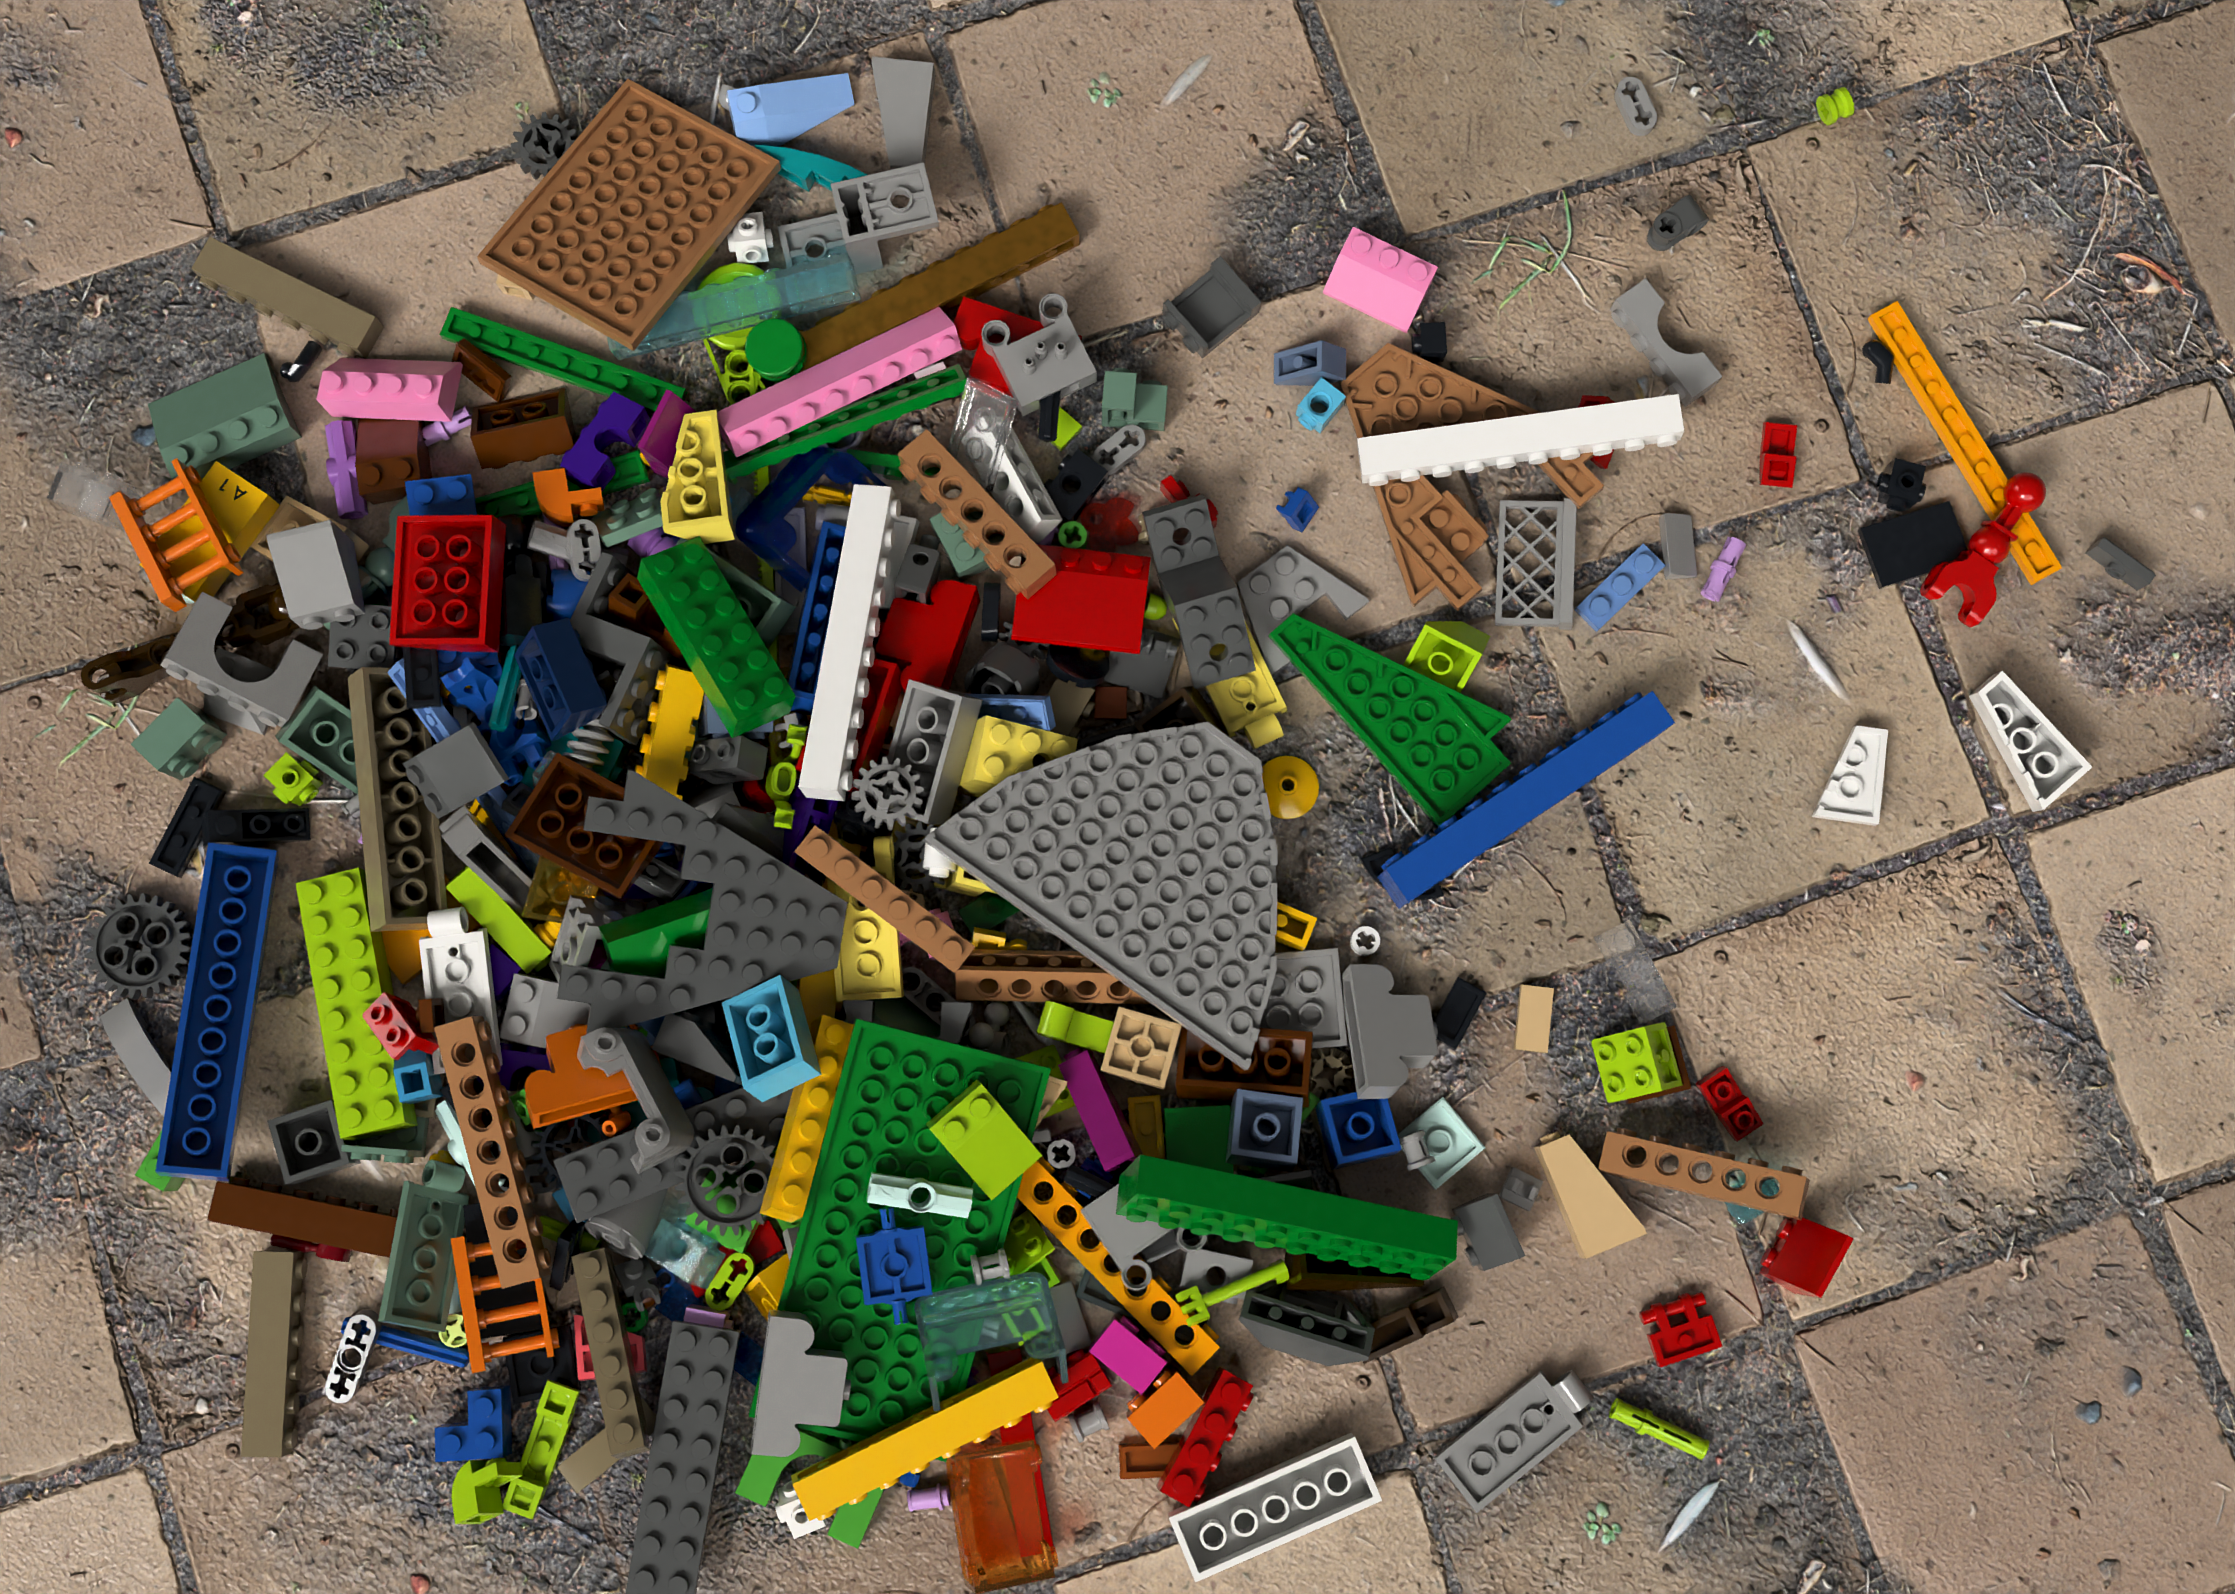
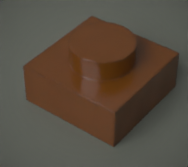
[415,998,445,1033]

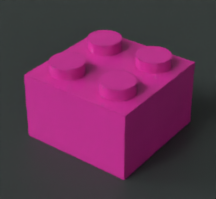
[1089,1315,1167,1395]

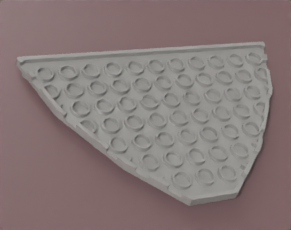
[923,722,1278,1070]

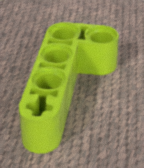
[1036,1001,1114,1055]

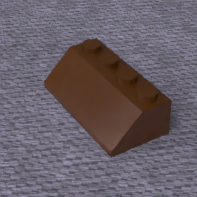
[1175,1026,1313,1108]

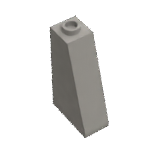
[871,56,936,170]

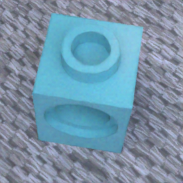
[1296,377,1346,433]

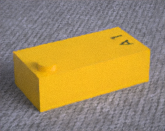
[139,461,280,602]

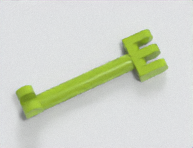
[1175,1259,1289,1327]

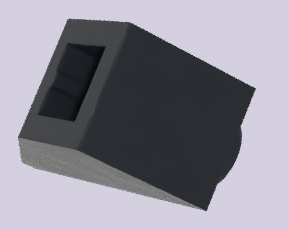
[202,808,311,849]

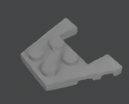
[1236,545,1369,676]

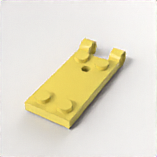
[827,836,904,1002]

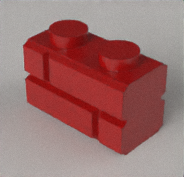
[1046,1348,1112,1422]

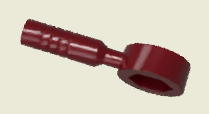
[270,1234,352,1262]

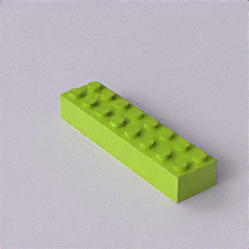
[295,867,418,1142]

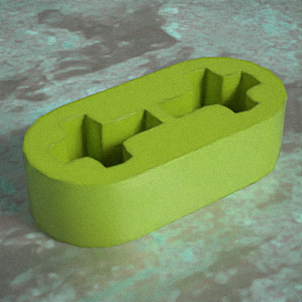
[705,1251,755,1310]

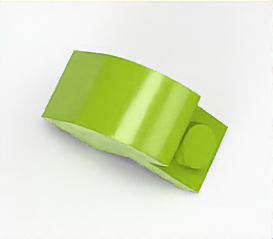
[451,1458,523,1524]

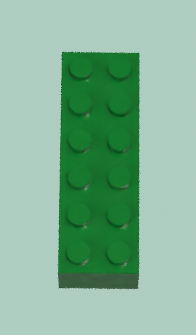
[637,536,796,738]

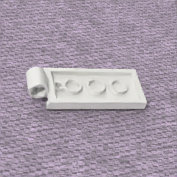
[419,907,503,1075]

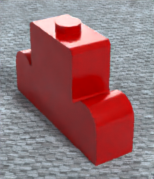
[954,296,1082,400]
[875,580,981,694]

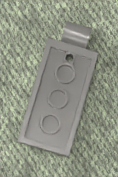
[1433,1370,1594,1513]

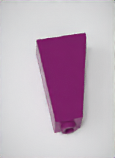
[1058,1048,1143,1172]

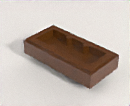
[452,338,512,402]

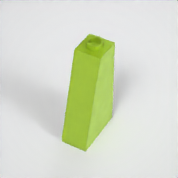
[446,866,552,974]

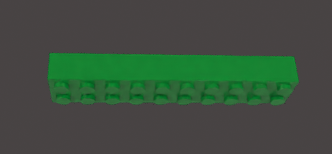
[1116,1154,1458,1280]

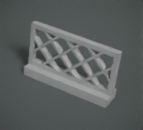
[1495,498,1577,630]

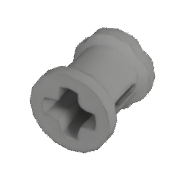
[1399,1130,1436,1171]
[1047,1139,1076,1169]
[970,1248,1010,1286]
[1068,1402,1110,1443]

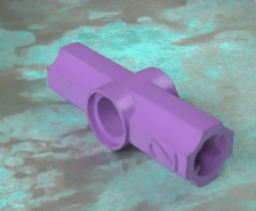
[325,420,368,520]

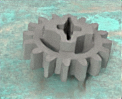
[851,757,924,830]

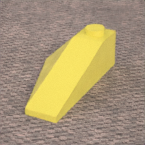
[660,410,735,544]

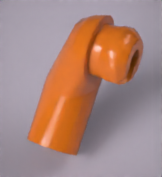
[602,1105,631,1137]

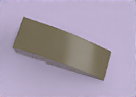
[557,1398,656,1494]

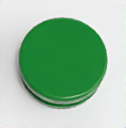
[745,318,808,382]

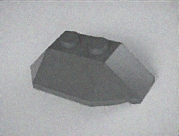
[1239,1280,1375,1366]

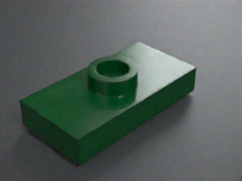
[958,892,1021,935]

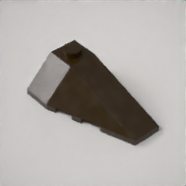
[1284,1252,1424,1291]

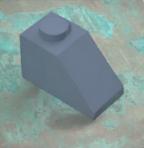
[1274,340,1346,386]

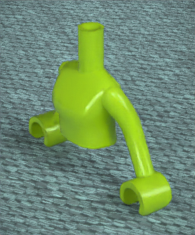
[765,724,807,829]

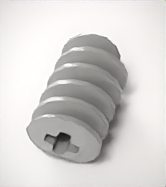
[563,708,614,775]

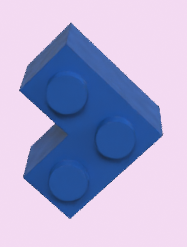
[435,1385,512,1462]

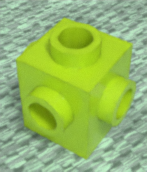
[263,752,323,806]

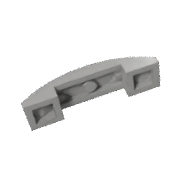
[100,998,172,1117]

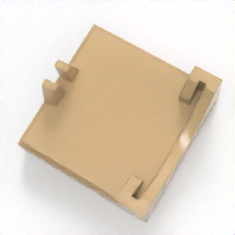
[1100,1007,1182,1090]

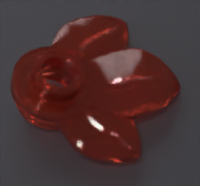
[1080,497,1139,553]

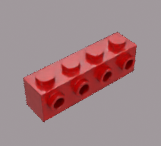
[1156,1367,1254,1507]

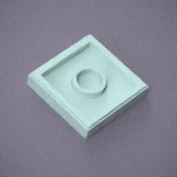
[1398,1097,1486,1190]

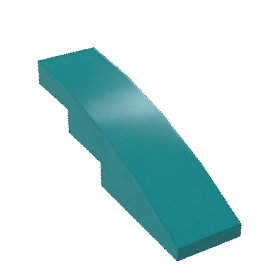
[754,144,868,192]

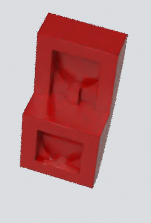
[1759,422,1797,488]

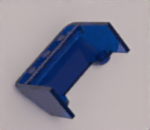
[735,445,887,593]

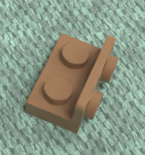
[1421,490,1489,564]

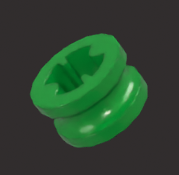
[622,1302,649,1332]

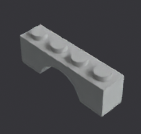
[1610,278,1723,407]

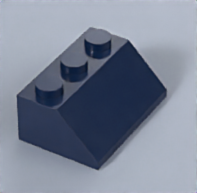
[514,618,607,741]

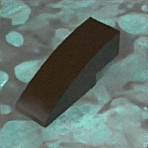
[1363,1286,1459,1364]

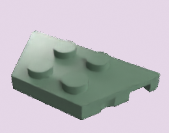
[585,486,667,547]

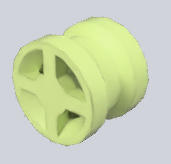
[439,1313,467,1348]

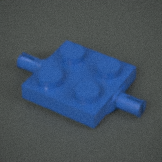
[855,1207,933,1325]

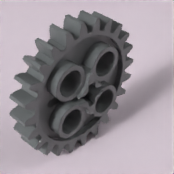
[84,893,193,1000]
[675,1125,775,1236]

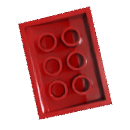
[389,515,506,652]
[1011,544,1151,654]

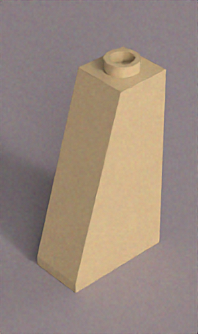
[1534,1131,1647,1259]

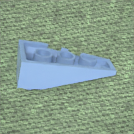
[726,73,855,147]

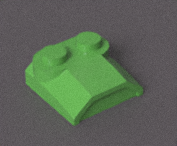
[685,1171,764,1254]

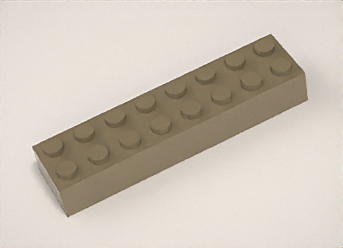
[348,667,448,932]

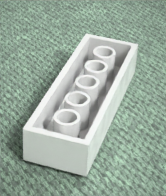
[1168,1433,1382,1583]

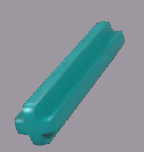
[488,645,522,732]

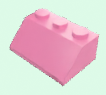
[1323,227,1438,333]

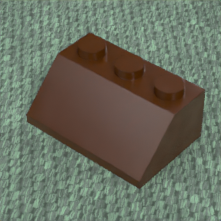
[470,387,575,469]

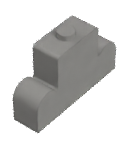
[439,805,547,917]
[1341,964,1438,1099]
[751,1309,851,1457]

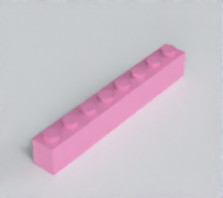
[717,307,962,458]

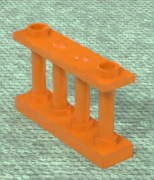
[109,458,244,612]
[451,1236,560,1373]

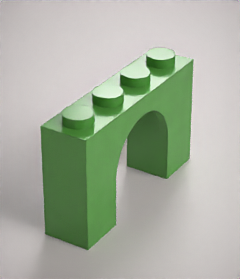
[735,1428,885,1549]

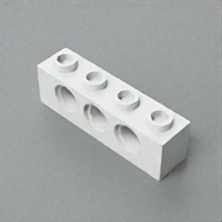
[963,416,1063,543]

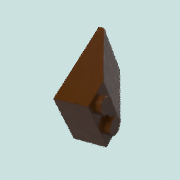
[355,418,432,505]

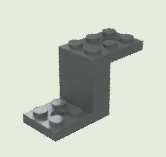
[1142,494,1256,689]
[570,552,677,746]

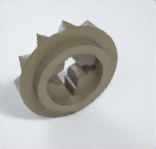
[1310,1047,1354,1099]

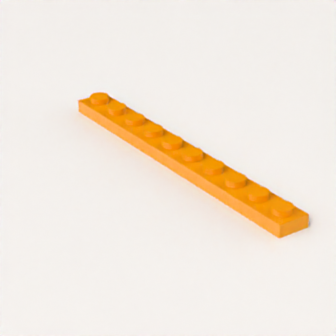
[1867,301,2062,585]

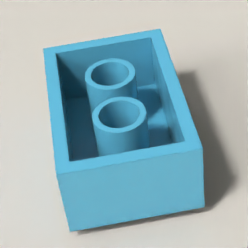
[722,975,822,1102]

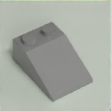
[500,973,590,1048]

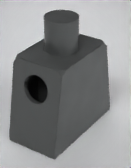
[894,535,941,605]

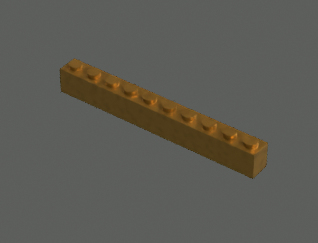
[799,202,1080,372]

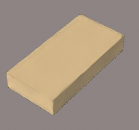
[1513,984,1554,1054]

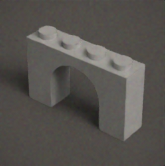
[160,591,323,727]

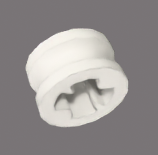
[1350,926,1380,956]

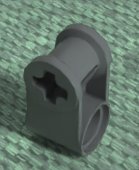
[1647,195,1709,251]

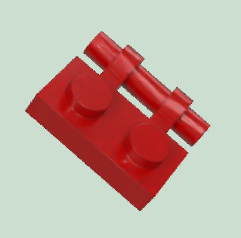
[1639,1292,1723,1368]

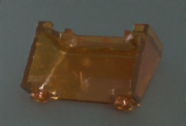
[945,1438,1058,1594]

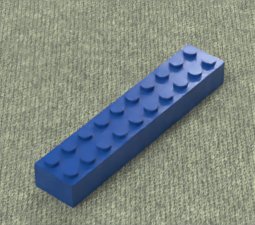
[1377,691,1675,909]
[155,842,279,1182]

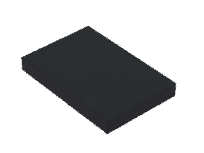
[1858,501,1968,589]

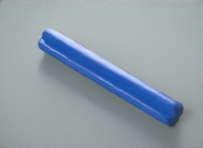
[341,1317,470,1368]

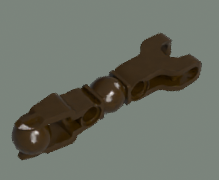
[81,582,301,703]

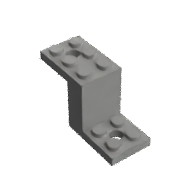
[777,162,939,289]

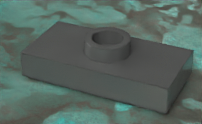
[2085,537,2156,591]

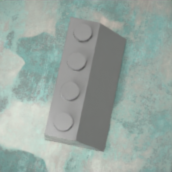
[882,679,983,825]

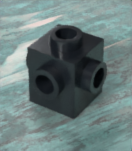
[1876,458,1926,511]
[833,790,884,847]

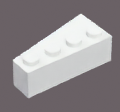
[1969,671,2092,812]

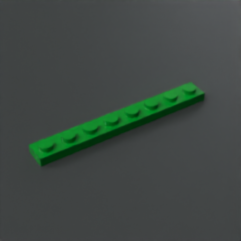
[440,307,688,413]
[723,364,970,479]

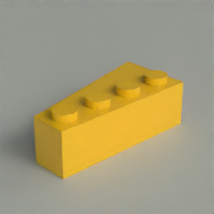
[635,663,704,800]

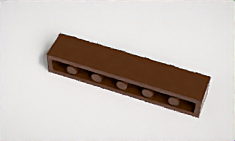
[207,1176,399,1258]

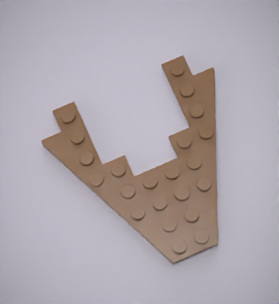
[1340,343,1604,611]

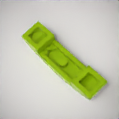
[502,1379,580,1520]

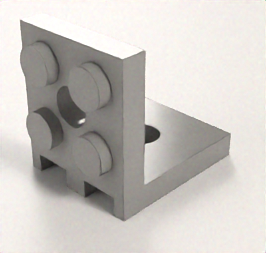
[549,895,647,983]

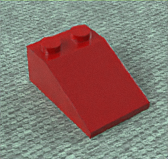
[1759,1217,1854,1298]

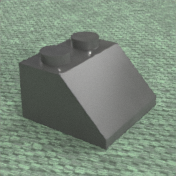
[1450,1193,1525,1271]

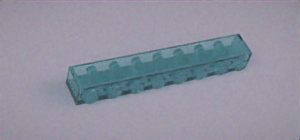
[607,253,861,360]

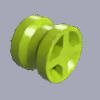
[1816,87,1854,126]

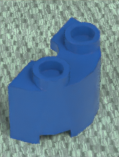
[546,569,590,621]

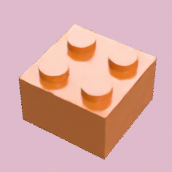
[1126,1367,1205,1449]

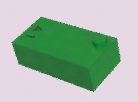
[598,888,713,977]

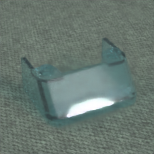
[914,1272,1069,1412]

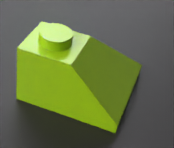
[1403,621,1491,693]

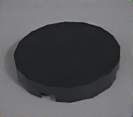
[1046,644,1110,688]

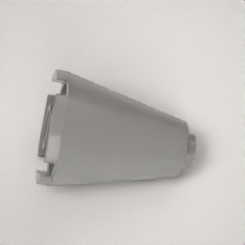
[585,1188,668,1260]

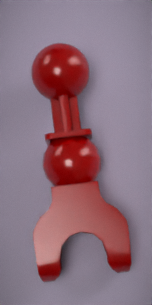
[1920,472,2046,628]

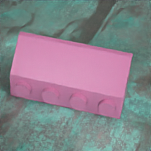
[316,358,463,422]

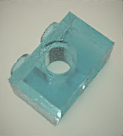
[644,1218,726,1290]

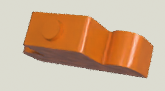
[525,1024,662,1129]

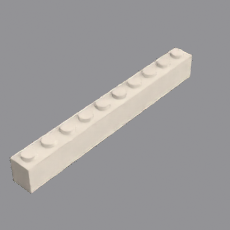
[1357,394,1684,486]
[798,484,901,801]

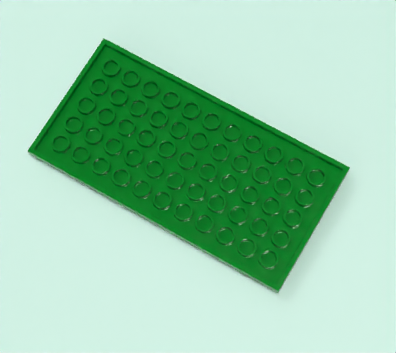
[748,1018,1051,1462]

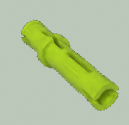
[1609,1398,1710,1460]

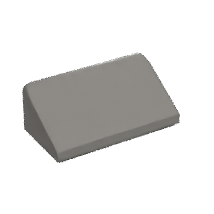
[1659,513,1697,580]
[1039,1281,1092,1357]

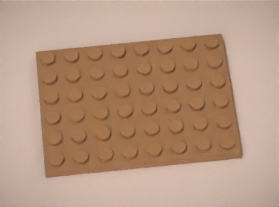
[477,79,781,351]

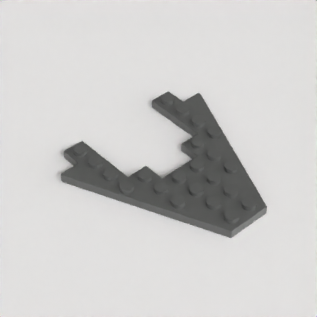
[557,770,848,1034]

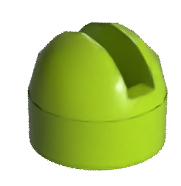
[1144,593,1167,620]

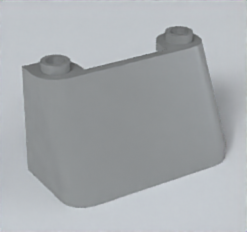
[577,1027,694,1174]

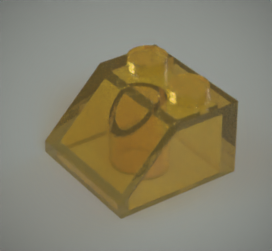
[521,856,599,923]

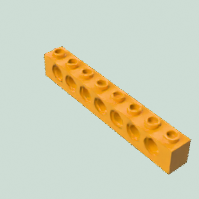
[1017,1157,1220,1376]

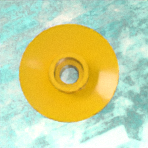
[1262,756,1319,819]

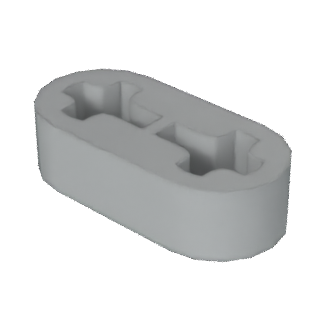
[1614,77,1657,136]
[1093,424,1146,475]
[567,519,602,582]

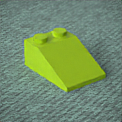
[926,1080,1042,1201]

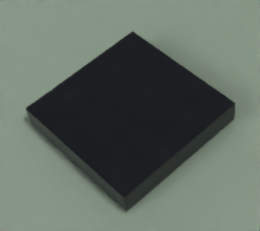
[503,1324,581,1405]

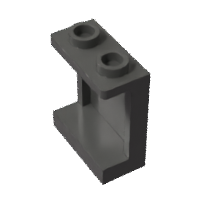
[1162,256,1261,359]

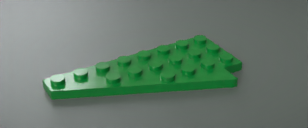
[1268,613,1512,827]

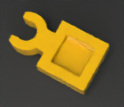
[971,927,1027,950]

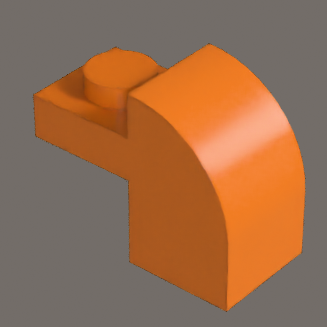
[532,468,605,527]

